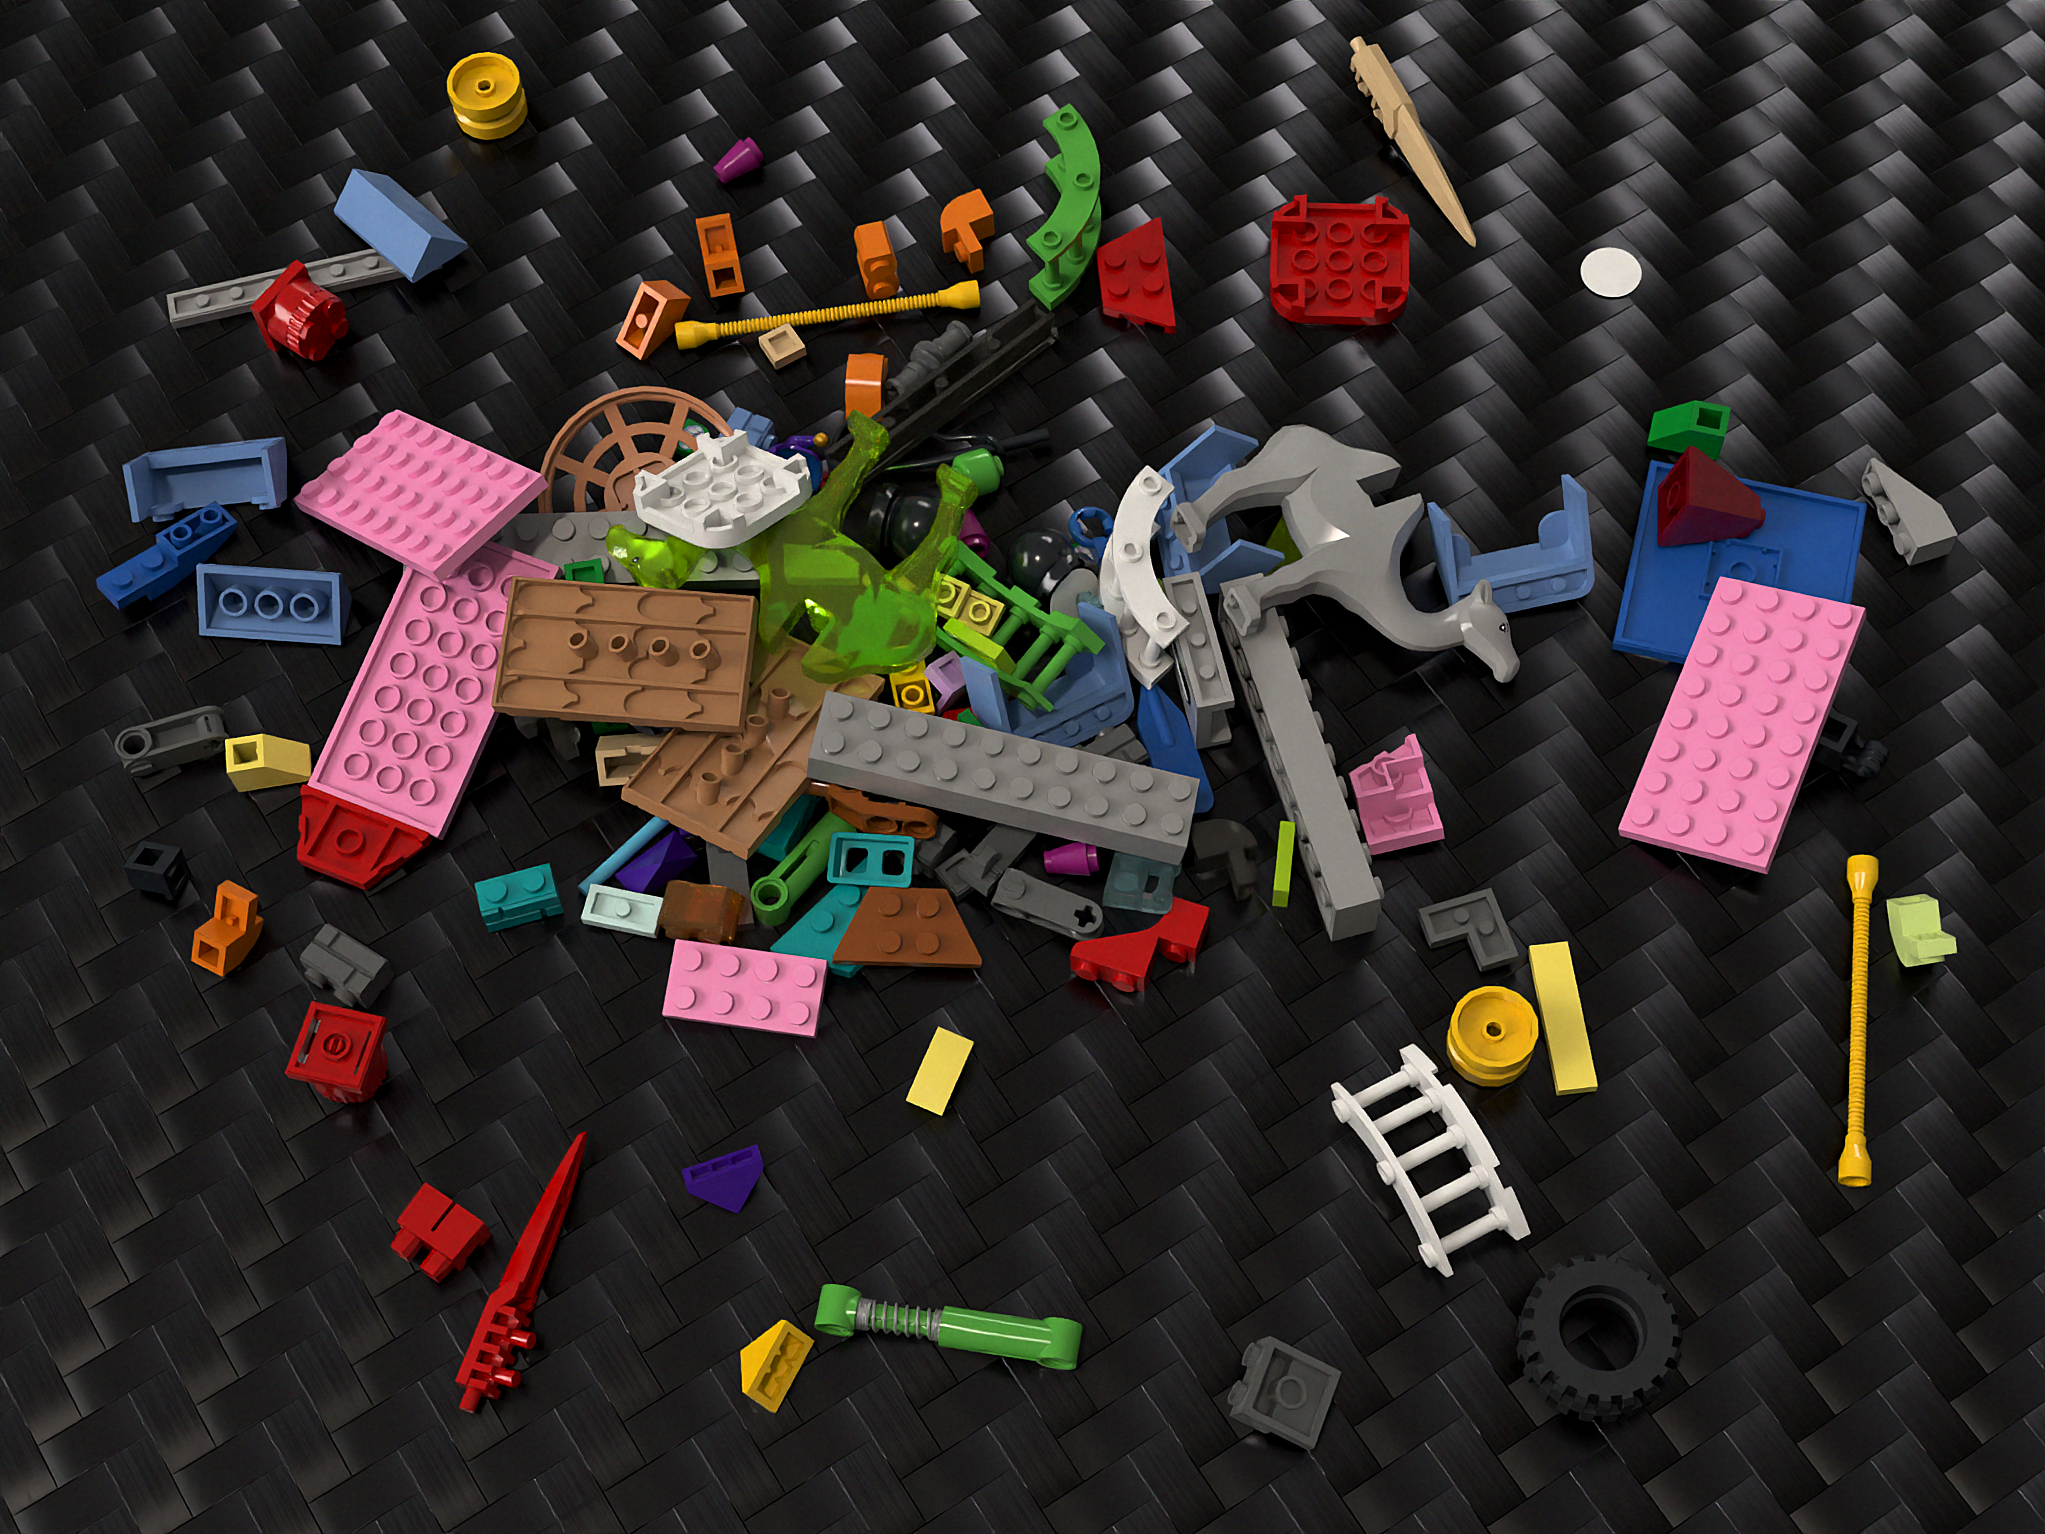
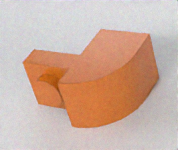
[940,188,995,274]
[695,213,745,298]
[845,353,888,420]
[191,880,264,977]

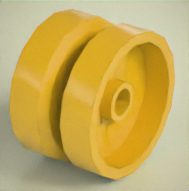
[447,52,528,140]
[1446,986,1539,1087]

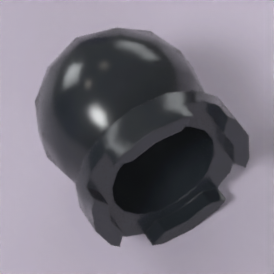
[866,482,956,563]
[1006,527,1099,615]

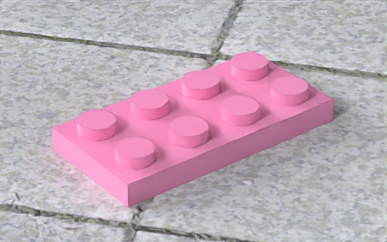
[662,939,829,1039]

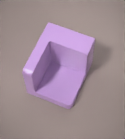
[923,650,967,716]

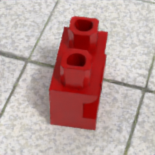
[390,1182,492,1283]

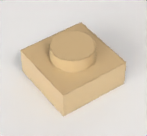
[758,322,807,370]

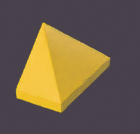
[740,1320,814,1413]

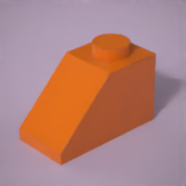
[616,280,691,360]

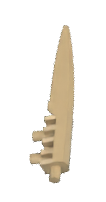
[1350,36,1476,247]

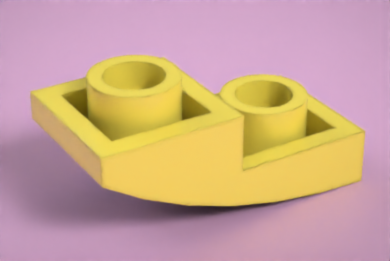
[921,571,1006,640]
[906,1026,974,1116]

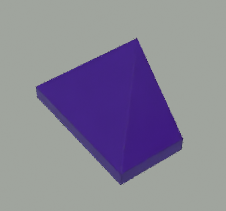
[615,831,698,895]
[682,1144,764,1214]

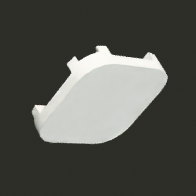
[632,429,813,548]

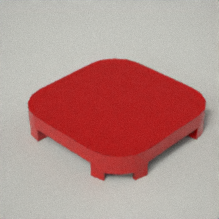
[1269,194,1410,325]

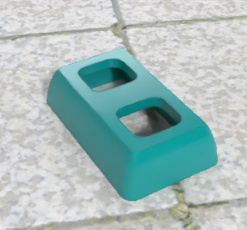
[827,832,915,888]

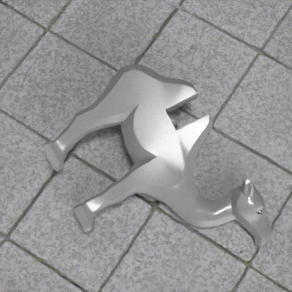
[1170,424,1520,683]

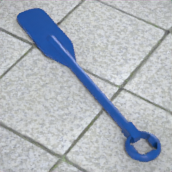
[1068,506,1214,816]

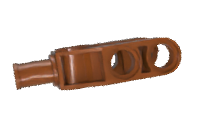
[802,778,939,839]

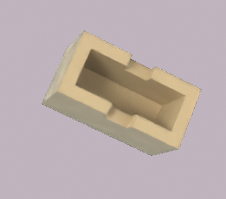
[595,731,670,786]

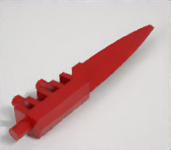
[455,1131,587,1413]

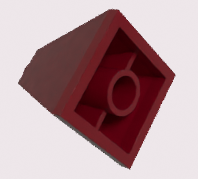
[1657,445,1766,546]

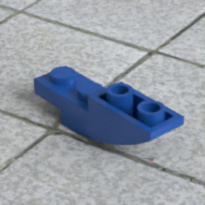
[96,501,238,610]

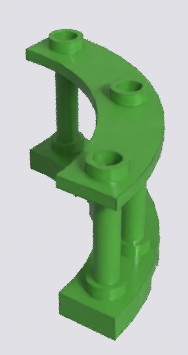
[1026,103,1101,311]
[892,539,1106,712]

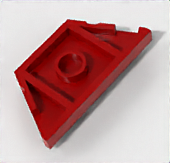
[1096,217,1176,334]
[297,784,433,891]

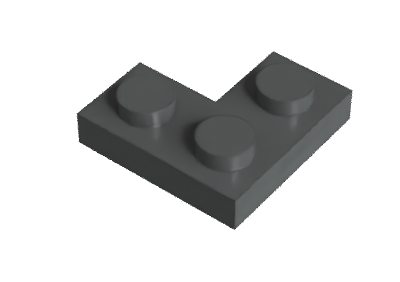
[1417,888,1519,972]

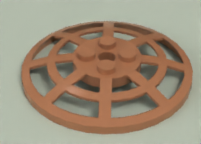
[537,386,734,513]

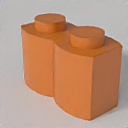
[854,221,900,300]

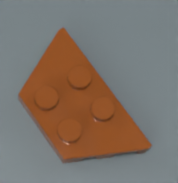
[832,886,982,968]

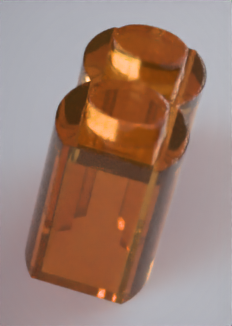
[656,880,745,945]

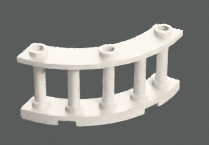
[1098,465,1189,690]
[1331,1044,1531,1278]

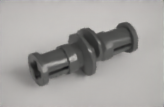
[883,320,974,407]

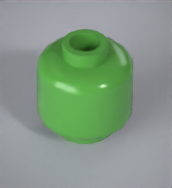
[948,448,1004,499]

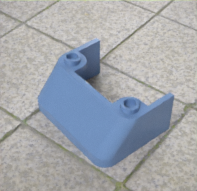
[1154,424,1285,595]
[122,437,287,522]
[1427,474,1595,614]
[959,601,1134,748]

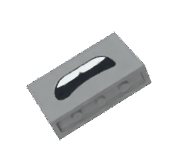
[1162,571,1235,749]

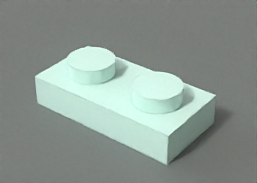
[581,883,666,939]

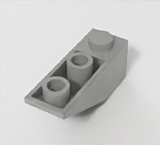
[1862,458,1958,566]

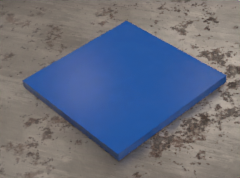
[1612,460,1867,664]

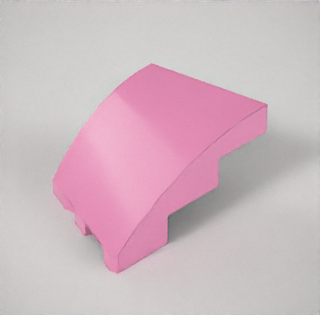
[1349,734,1445,856]

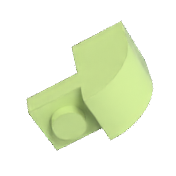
[1886,894,1957,967]

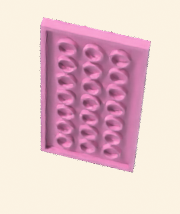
[293,409,549,583]
[307,540,563,841]
[1618,576,1866,874]

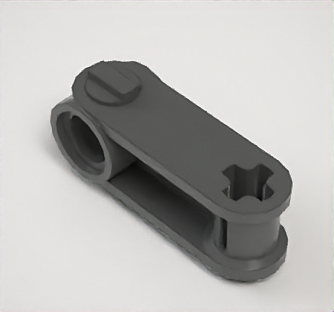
[115,706,231,776]
[991,868,1104,941]

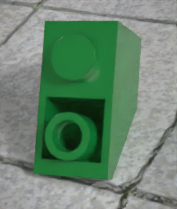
[1647,400,1731,460]

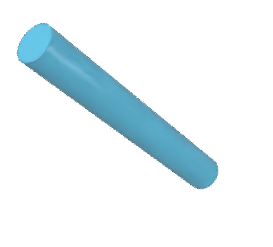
[578,816,669,897]

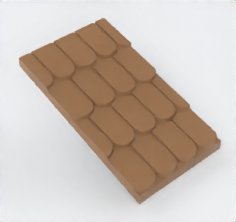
[491,576,759,733]
[621,623,885,860]

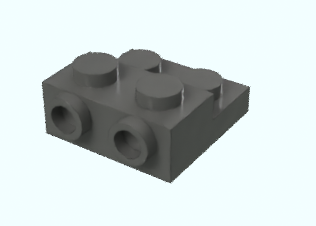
[1228,1336,1341,1450]

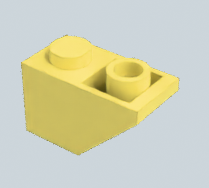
[225,734,312,792]

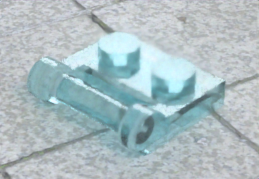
[1102,851,1182,914]

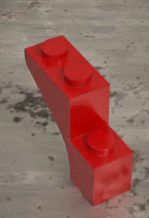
[1070,897,1210,993]

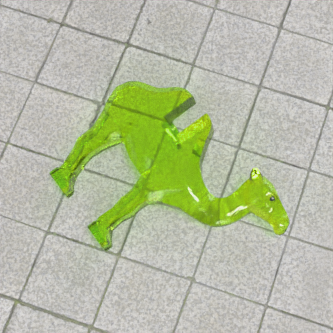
[605,410,978,684]

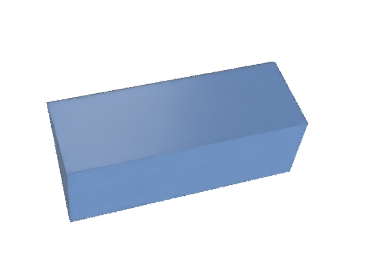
[334,168,468,283]
[196,563,353,645]

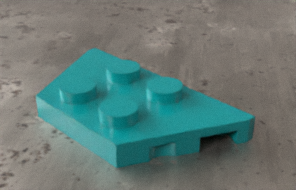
[770,856,887,978]

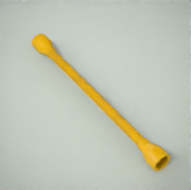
[675,280,981,350]
[1838,855,1879,1187]

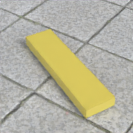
[1528,941,1598,1096]

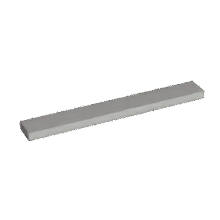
[166,248,443,329]

